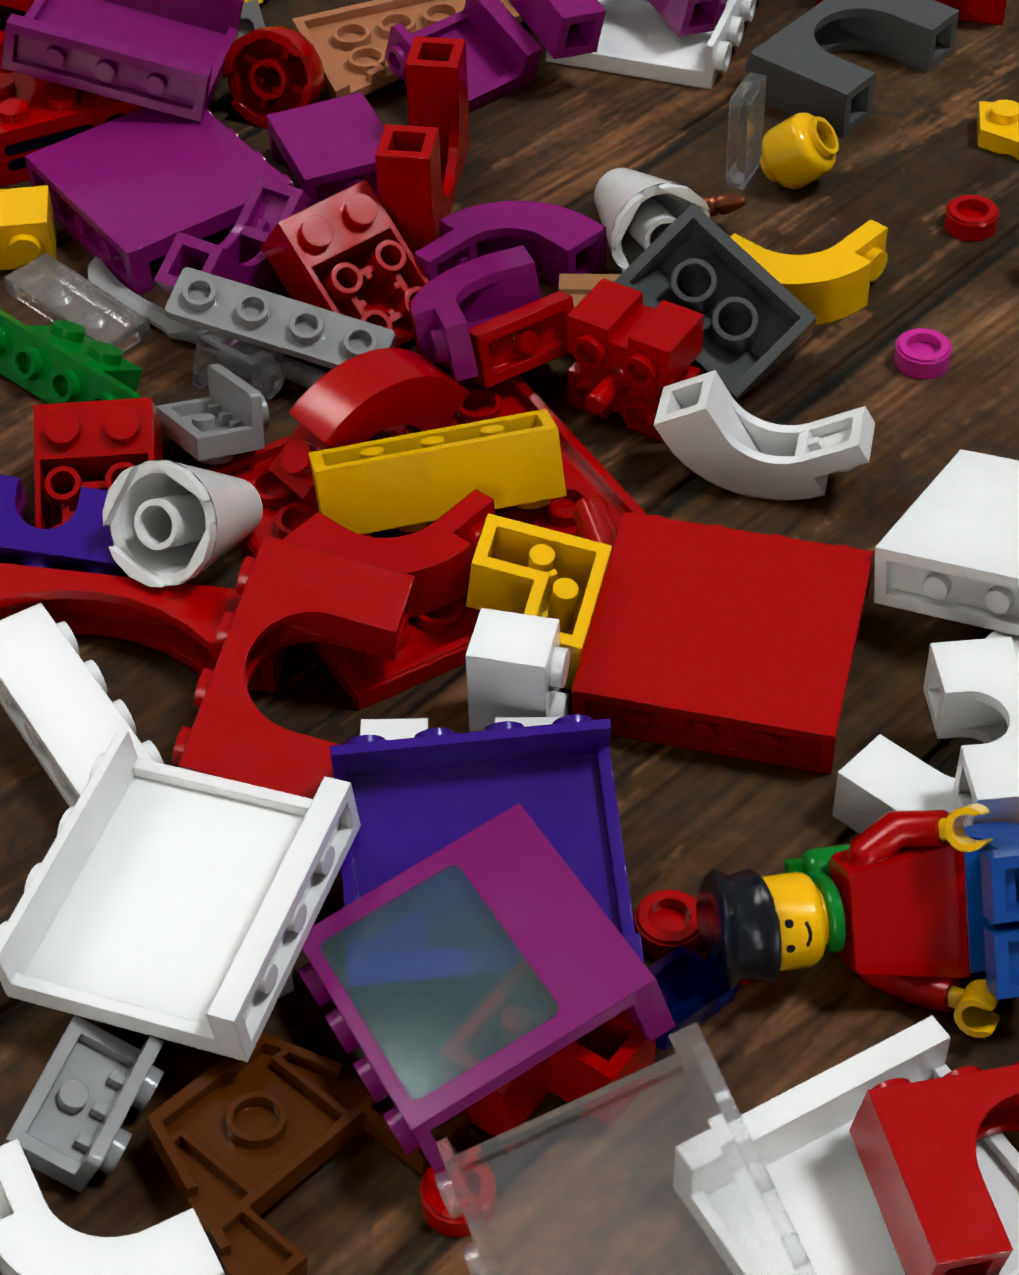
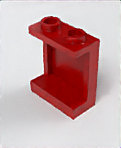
[408,291,574,389]

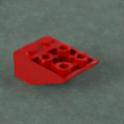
[261,180,429,348]
[33,397,163,529]

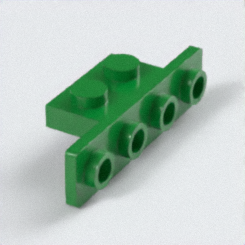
[0,309,143,404]

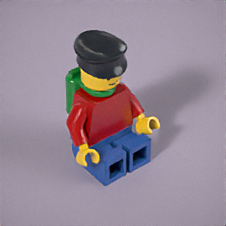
[696,803,1019,1038]

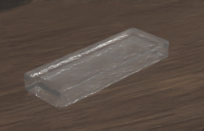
[4,253,151,352]

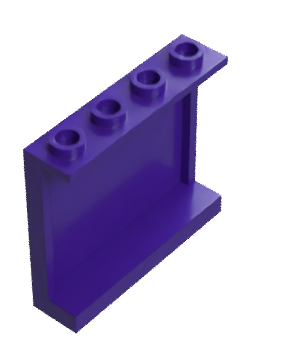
[330,714,644,1012]

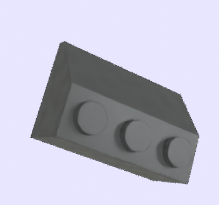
[614,203,817,401]

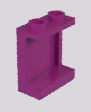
[384,0,543,112]
[266,92,384,208]

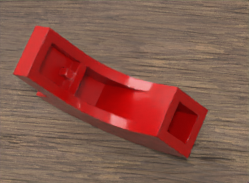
[268,348,470,506]
[282,489,495,618]

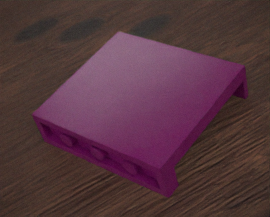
[1,0,244,122]
[25,107,295,295]

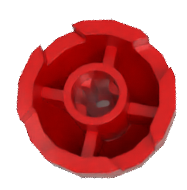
[222,26,324,129]

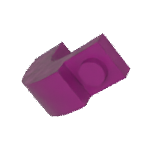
[154,176,311,295]
[414,201,606,289]
[411,245,541,382]

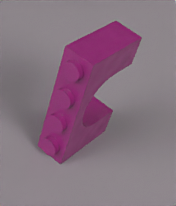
[509,0,727,60]

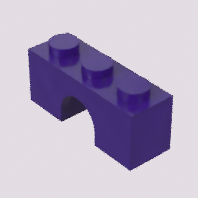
[0,474,129,577]

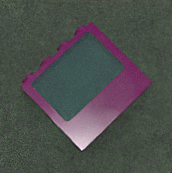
[298,803,675,1175]

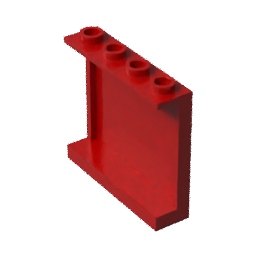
[571,511,874,775]

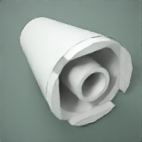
[594,168,710,273]
[102,459,263,587]

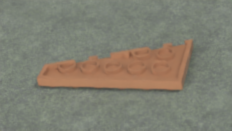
[292,0,524,99]

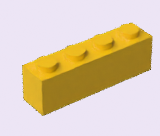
[308,409,567,537]

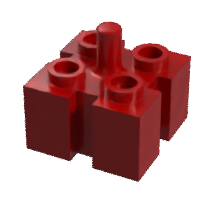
[567,278,704,442]

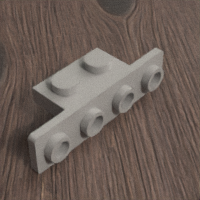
[165,267,395,369]

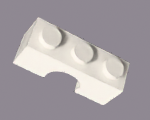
[923,636,1019,827]

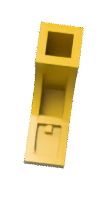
[730,219,888,326]

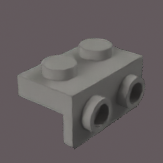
[156,363,270,465]
[2,1015,164,1193]

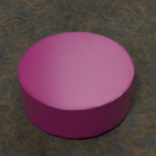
[894,328,952,379]

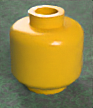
[760,112,839,190]

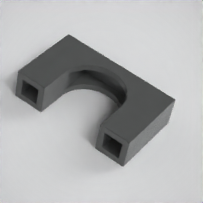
[746,0,959,138]

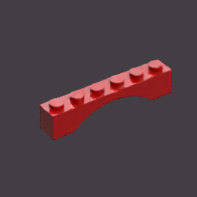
[0,563,287,693]

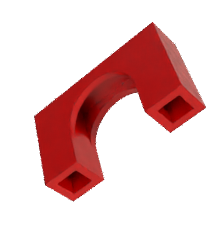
[375,36,470,256]
[172,535,415,799]
[849,1061,1019,1275]

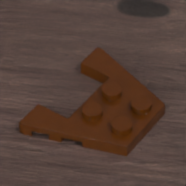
[147,1032,470,1275]

